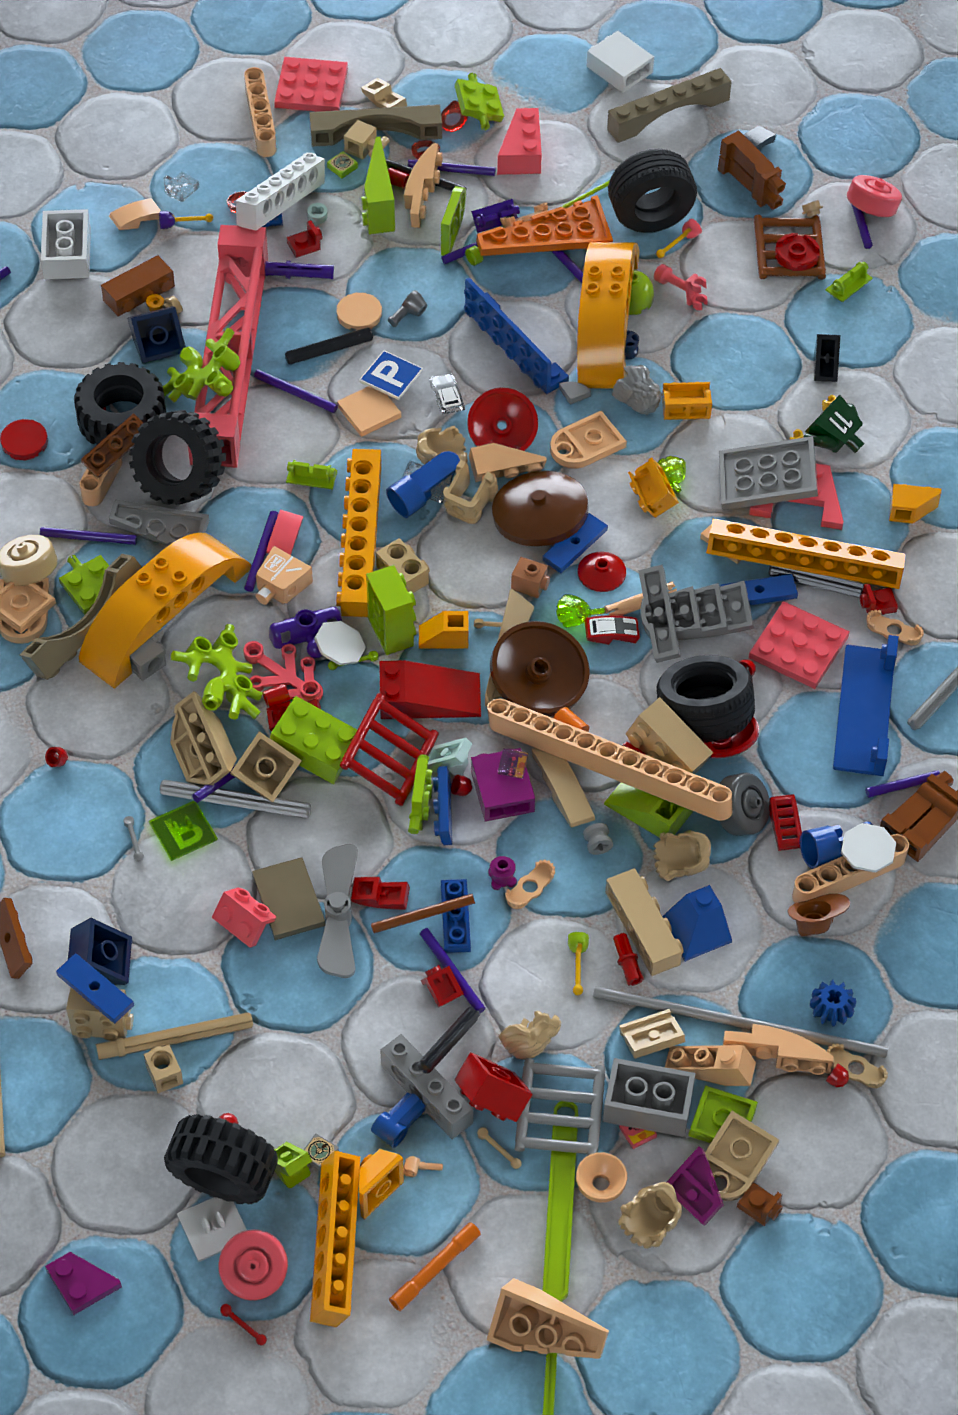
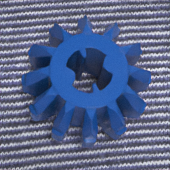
[810,980,856,1027]

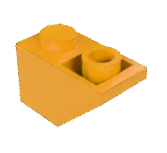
[889,484,941,523]
[419,611,469,649]

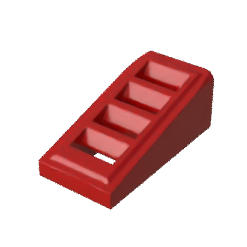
[769,794,802,851]

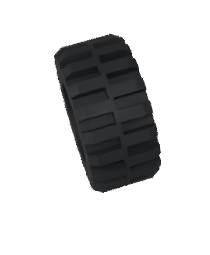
[74,362,166,446]
[129,410,226,505]
[164,1114,278,1204]

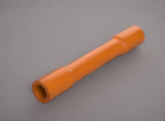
[389,1222,481,1311]

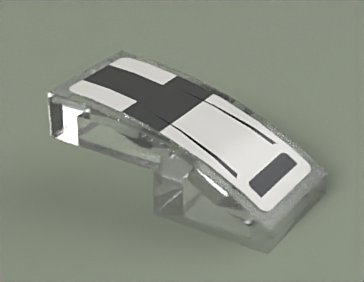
[429,373,465,415]

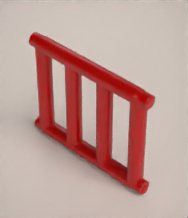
[340,693,439,806]

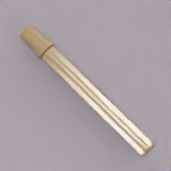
[96,1012,253,1060]

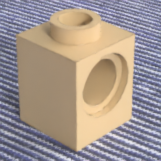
[144,1044,183,1094]

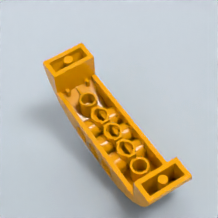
[577,242,640,389]
[78,532,252,689]

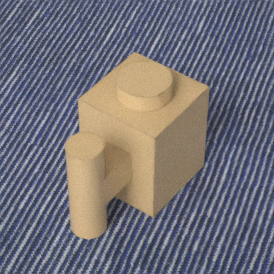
[344,120,390,160]

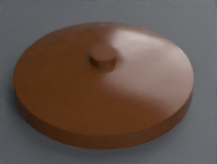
[492,471,589,546]
[490,621,590,717]

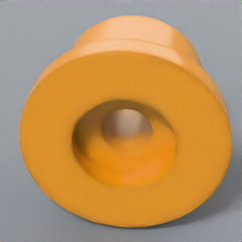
[146,294,164,312]

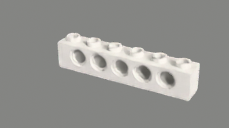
[236,153,325,231]

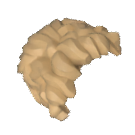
[416,426,468,465]
[653,830,711,881]
[498,1011,561,1060]
[618,1182,682,1249]

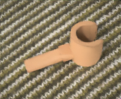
[403,1156,443,1177]

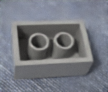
[603,1058,696,1137]

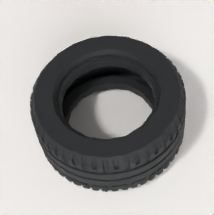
[656,655,755,743]

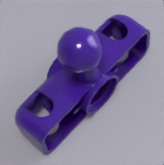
[269,606,342,658]

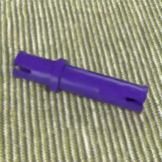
[265,260,334,279]

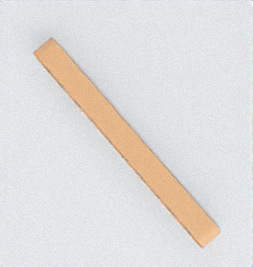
[487,699,733,821]

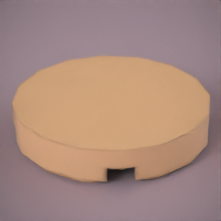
[337,292,382,330]

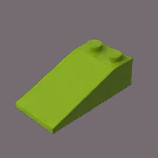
[361,136,395,235]

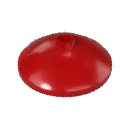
[467,387,538,451]
[704,717,759,759]

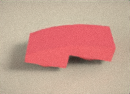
[266,510,303,555]

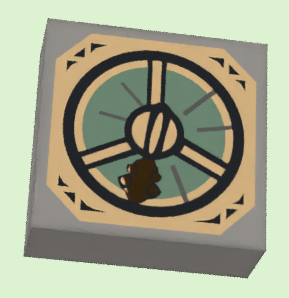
[304,1133,339,1171]

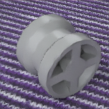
[583,823,613,855]

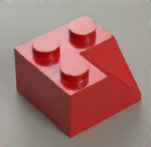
[454,1052,533,1122]

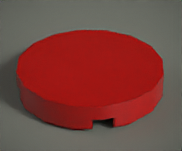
[775,233,820,271]
[0,419,48,461]

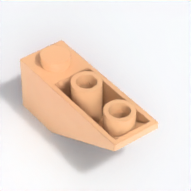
[469,443,547,482]
[665,1045,756,1086]

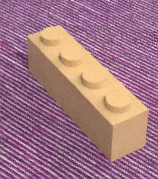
[605,868,684,976]

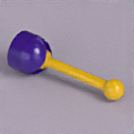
[159,211,213,229]

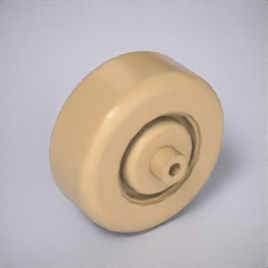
[0,535,58,586]

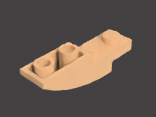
[404,143,443,228]
[723,1024,833,1075]

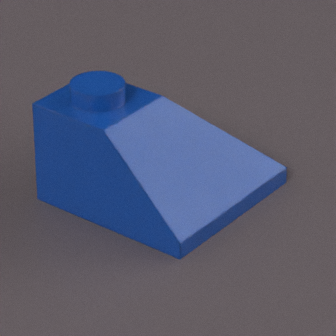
[662,885,732,962]

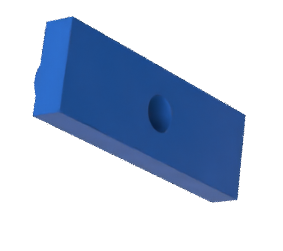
[542,513,608,573]
[720,574,798,605]
[433,766,452,846]
[441,879,471,953]
[56,953,134,1024]

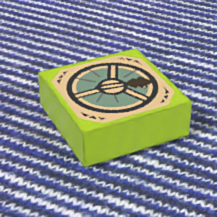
[327,151,358,179]

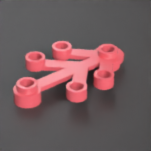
[243,641,323,702]

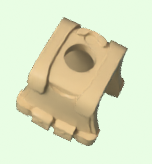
[443,460,498,524]

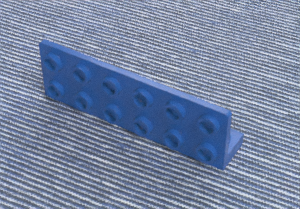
[464,278,569,395]
[833,635,899,777]

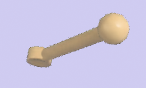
[474,619,502,628]
[477,1127,522,1169]

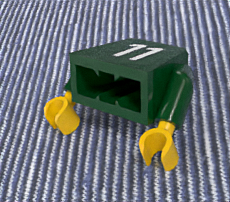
[789,394,865,453]

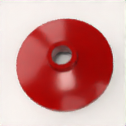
[578,551,626,592]

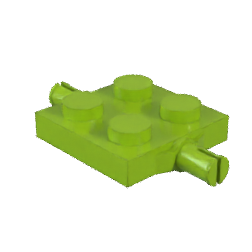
[454,72,504,130]
[59,555,109,615]
[408,755,433,834]

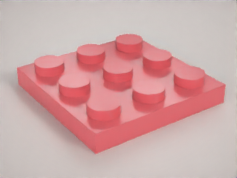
[274,57,348,112]
[749,601,850,689]

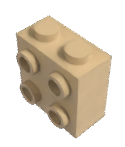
[66,987,134,1041]

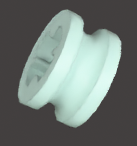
[307,203,328,224]

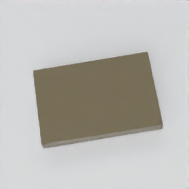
[252,857,326,940]

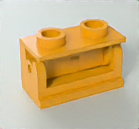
[662,382,712,420]
[628,457,679,518]

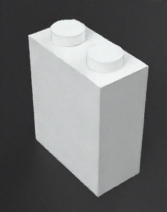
[587,31,654,93]

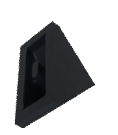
[814,334,841,382]

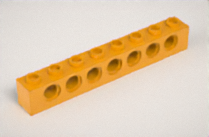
[336,449,382,617]
[706,519,905,589]

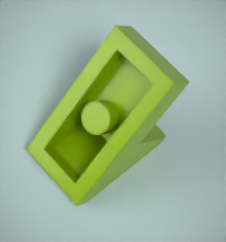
[275,1141,312,1189]

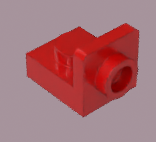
[287,220,323,258]
[859,584,898,615]
[420,965,464,1008]

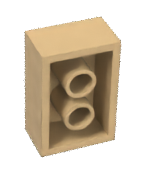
[626,697,713,774]

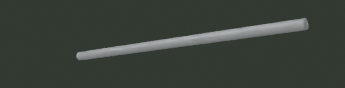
[593,986,888,1058]

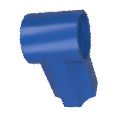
[371,1092,425,1148]

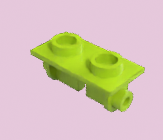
[825,261,873,302]
[286,460,338,490]

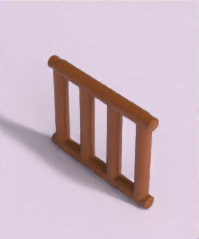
[754,215,826,280]

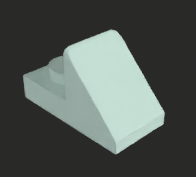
[428,737,472,778]

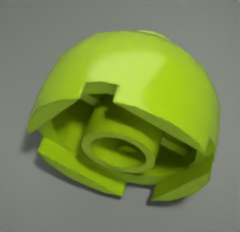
[629,270,654,315]

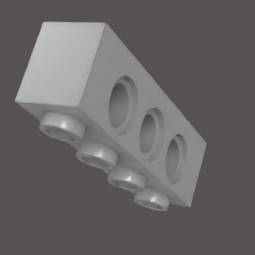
[380,1034,473,1140]

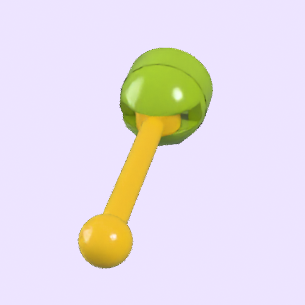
[568,932,589,995]

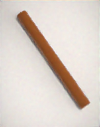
[371,893,475,933]

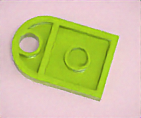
[441,186,466,256]

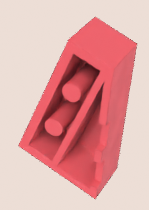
[497,108,542,175]

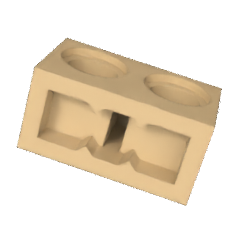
[376,538,430,593]

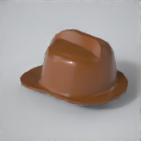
[787,893,851,936]

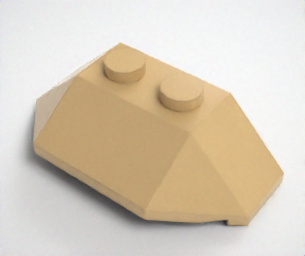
[170,691,237,785]

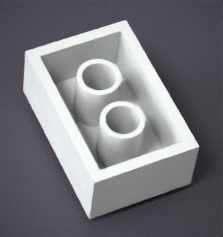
[41,209,91,280]

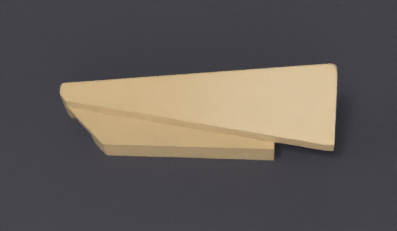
[485,589,534,707]

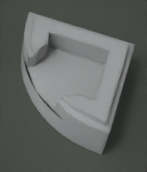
[559,382,591,405]

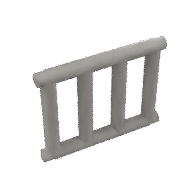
[515,1058,605,1156]

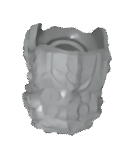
[611,365,662,415]

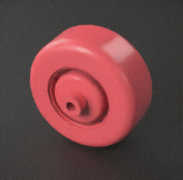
[847,175,902,217]
[218,1229,288,1301]

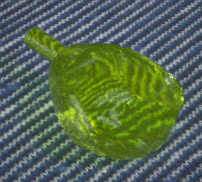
[657,456,686,493]
[556,594,606,628]

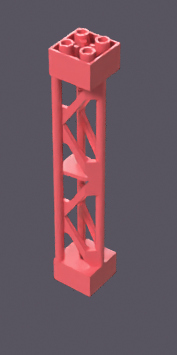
[188,225,268,468]

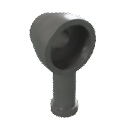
[387,290,427,327]

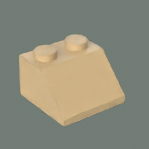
[230,731,302,803]

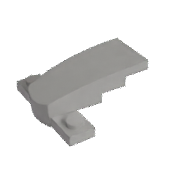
[638,565,754,663]

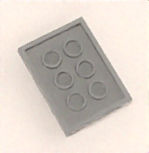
[719,436,818,510]

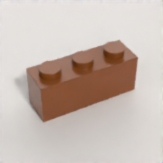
[101,255,175,316]

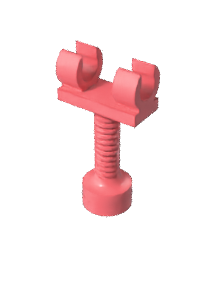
[654,264,708,310]

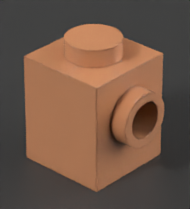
[511,557,550,598]

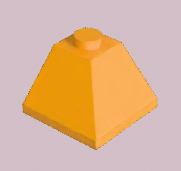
[359,1149,404,1220]

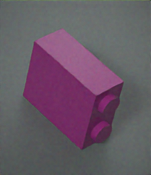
[471,748,535,822]

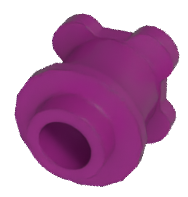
[488,856,517,890]

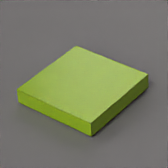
[688,1085,758,1143]

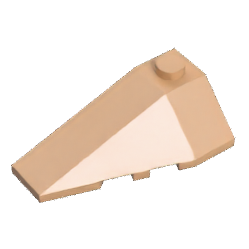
[486,1278,609,1359]

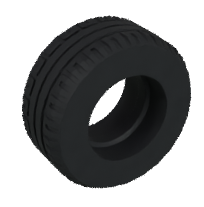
[608,149,697,233]

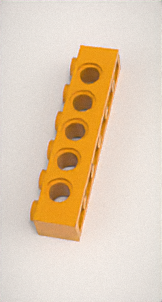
[310,1150,360,1327]

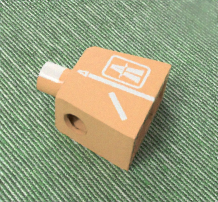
[255,546,313,605]

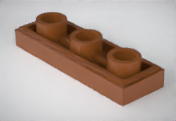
[81,413,143,479]
[0,897,33,979]

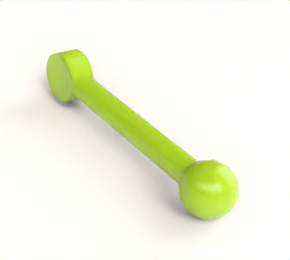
[328,651,378,670]

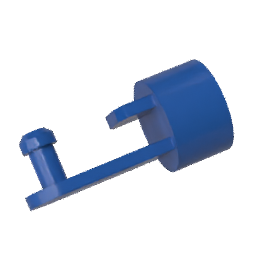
[386,451,460,518]
[800,821,873,869]

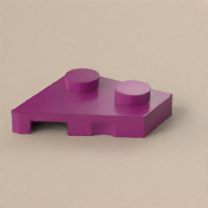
[667,1146,724,1226]
[45,1252,122,1315]

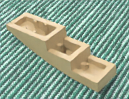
[532,748,595,828]

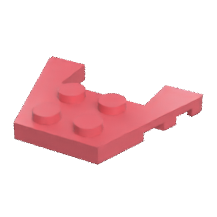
[749,463,843,530]

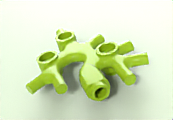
[163,328,240,403]
[171,624,262,720]

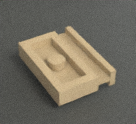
[619,1009,685,1059]

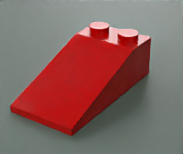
[379,660,481,719]

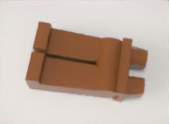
[718,130,786,210]
[880,771,958,862]

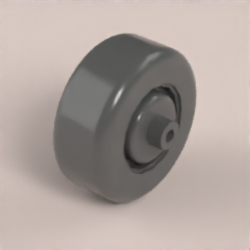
[719,773,770,836]

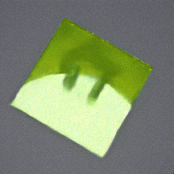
[149,801,218,861]

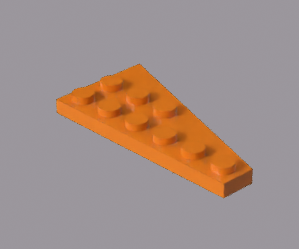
[476,195,613,256]

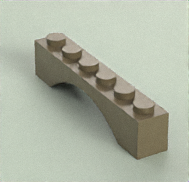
[607,68,732,143]
[309,105,442,147]
[20,554,142,680]

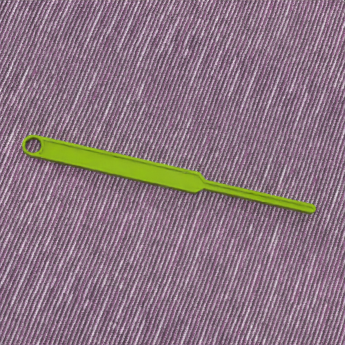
[542,1101,578,1415]

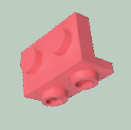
[212,887,276,948]

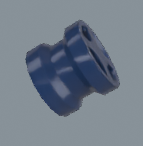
[625,330,639,360]

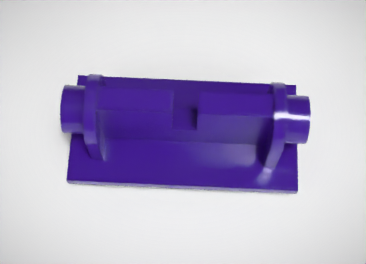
[471,199,520,233]

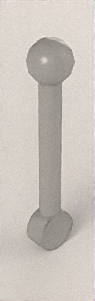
[124,816,144,861]

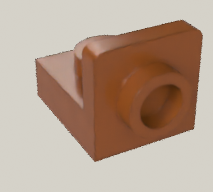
[737,1182,783,1226]

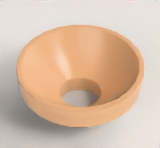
[576,1152,627,1203]

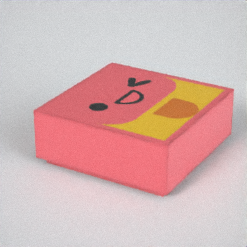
[619,1125,657,1149]

